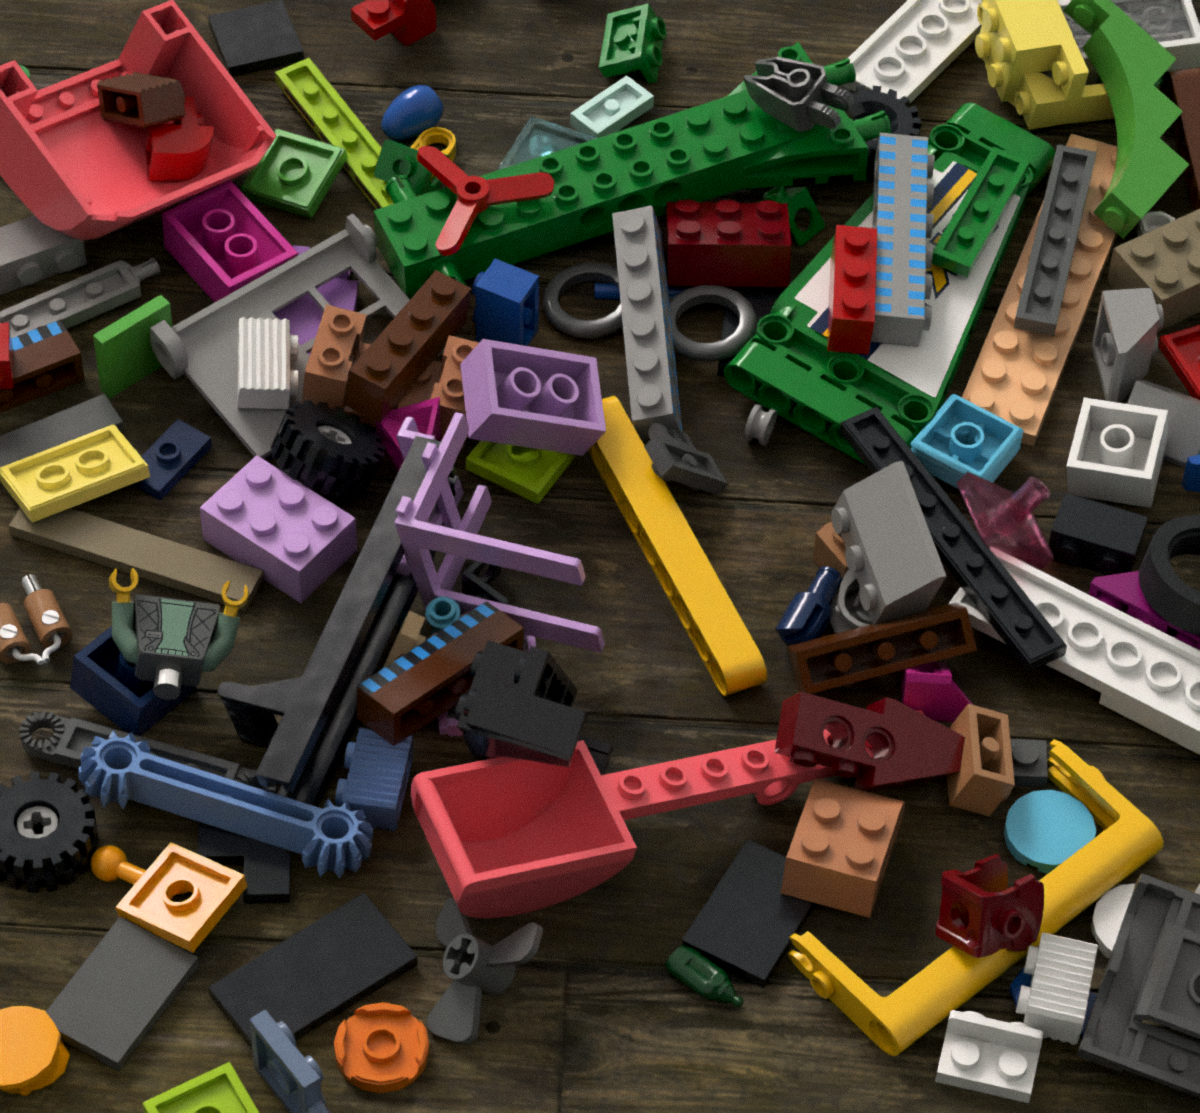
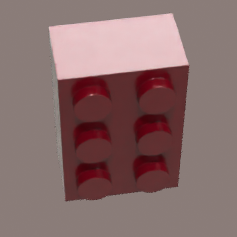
[665,199,792,287]

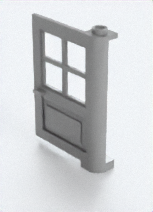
[150,214,445,459]

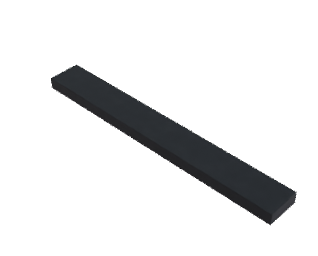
[840,407,1067,672]

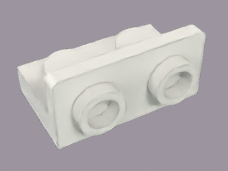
[935,1010,1044,1103]

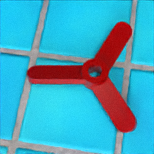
[416,146,554,256]

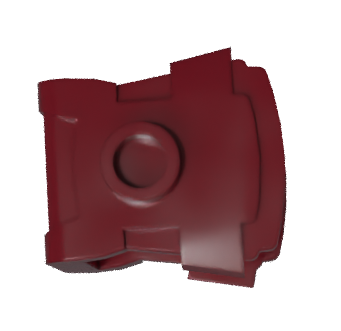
[935,854,1044,958]

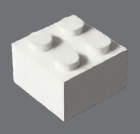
[1066,397,1168,508]

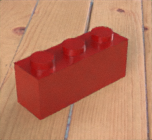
[827,225,877,355]

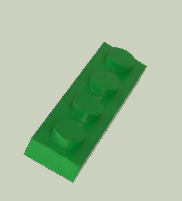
[932,146,1030,278]

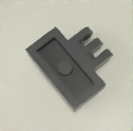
[644,423,728,495]

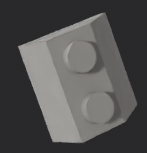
[1092,287,1164,403]

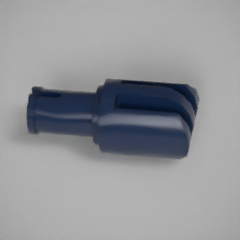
[775,566,843,646]

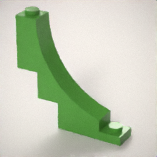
[1063,0,1190,239]

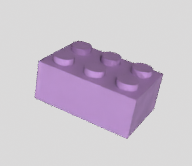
[460,339,606,456]
[200,455,357,603]

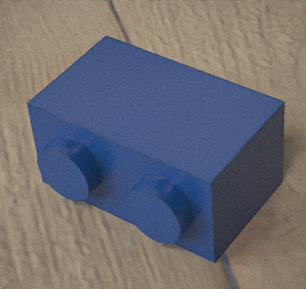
[472,259,539,346]

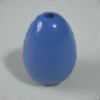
[381,85,444,141]

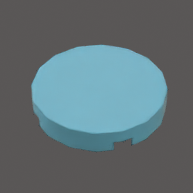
[1004,790,1096,874]

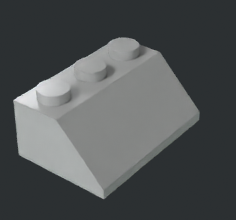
[831,461,947,624]

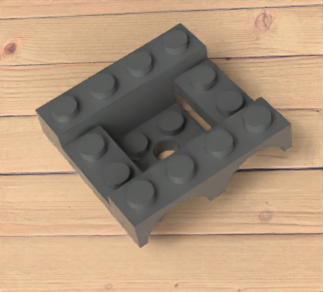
[1076,873,1200,1098]

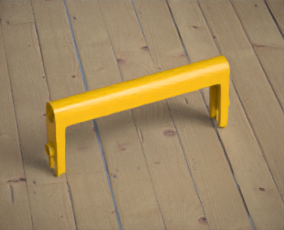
[787,740,1164,1056]

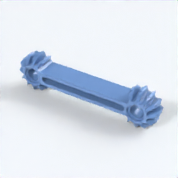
[79,730,373,879]

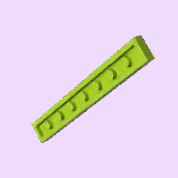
[275,58,420,210]

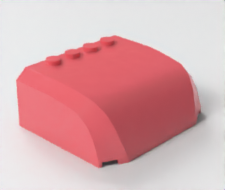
[0,0,277,241]

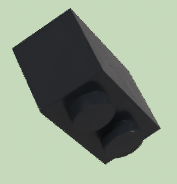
[1046,493,1148,576]

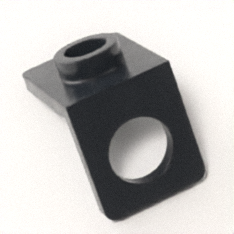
[462,561,510,605]

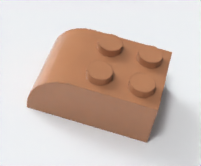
[781,778,905,918]

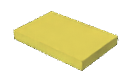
[0,425,150,523]

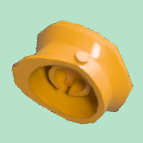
[0,1006,70,1096]

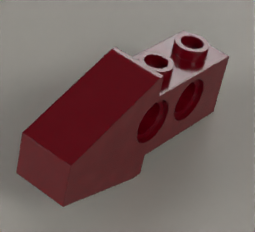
[774,692,965,792]

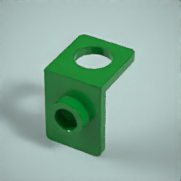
[374,140,449,195]
[757,186,825,246]

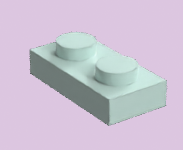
[570,76,654,140]

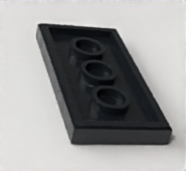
[208,892,418,1048]

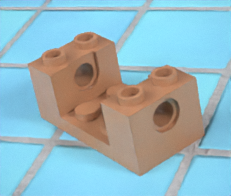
[302,305,479,449]

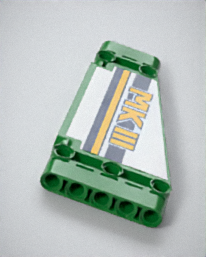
[724,103,1055,464]

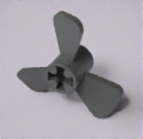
[427,897,543,1044]

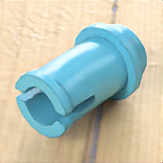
[425,597,461,634]

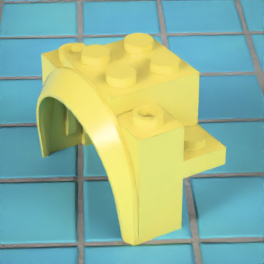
[975,0,1115,130]

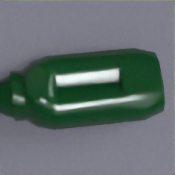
[665,945,744,1008]

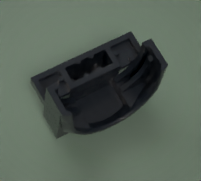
[455,640,614,775]

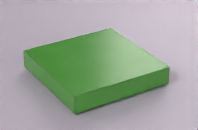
[240,129,348,219]
[93,295,172,399]

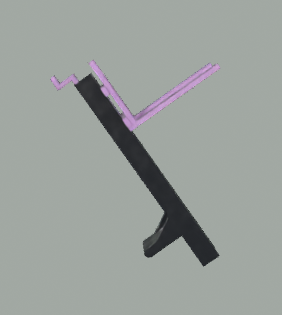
[218,412,605,807]

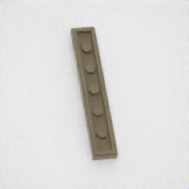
[9,508,264,612]

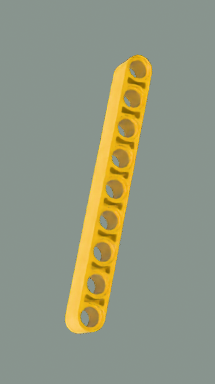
[588,396,767,696]

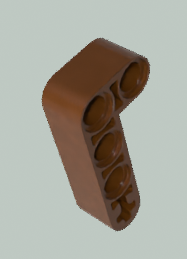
[1157,67,1200,211]

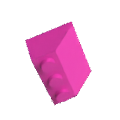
[162,180,298,303]

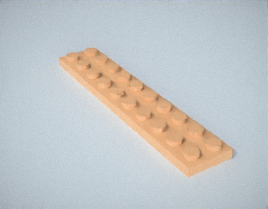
[962,134,1117,447]

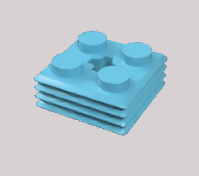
[910,394,1024,498]

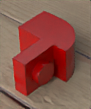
[351,0,436,47]
[145,96,214,181]

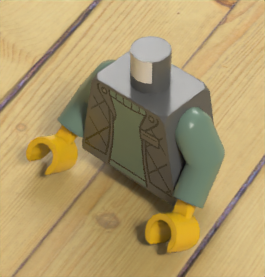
[109,568,249,700]

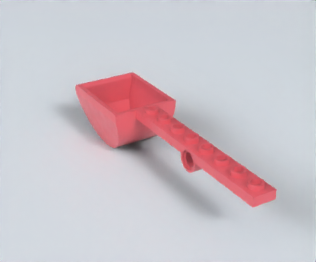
[411,710,925,918]

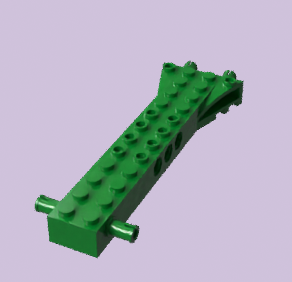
[374,42,891,298]

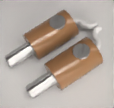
[0,574,73,665]

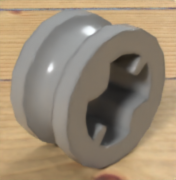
[744,404,777,446]

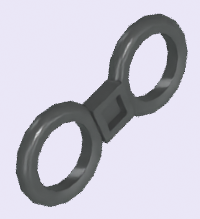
[542,263,757,362]

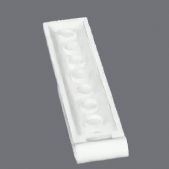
[948,546,1200,755]

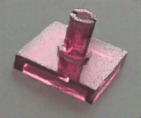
[956,472,1054,569]

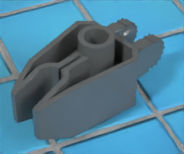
[743,57,855,132]

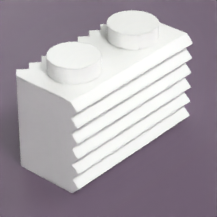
[237,317,298,409]
[1016,932,1098,1045]

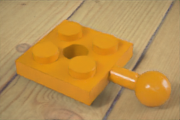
[90,842,248,953]

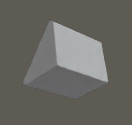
[1127,380,1200,468]

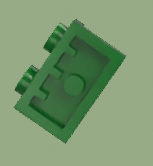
[599,3,667,84]

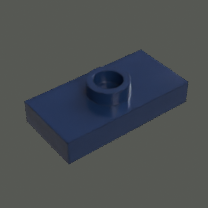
[131,419,212,501]

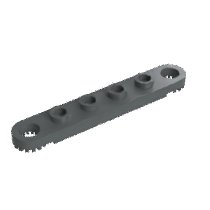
[19,710,277,794]

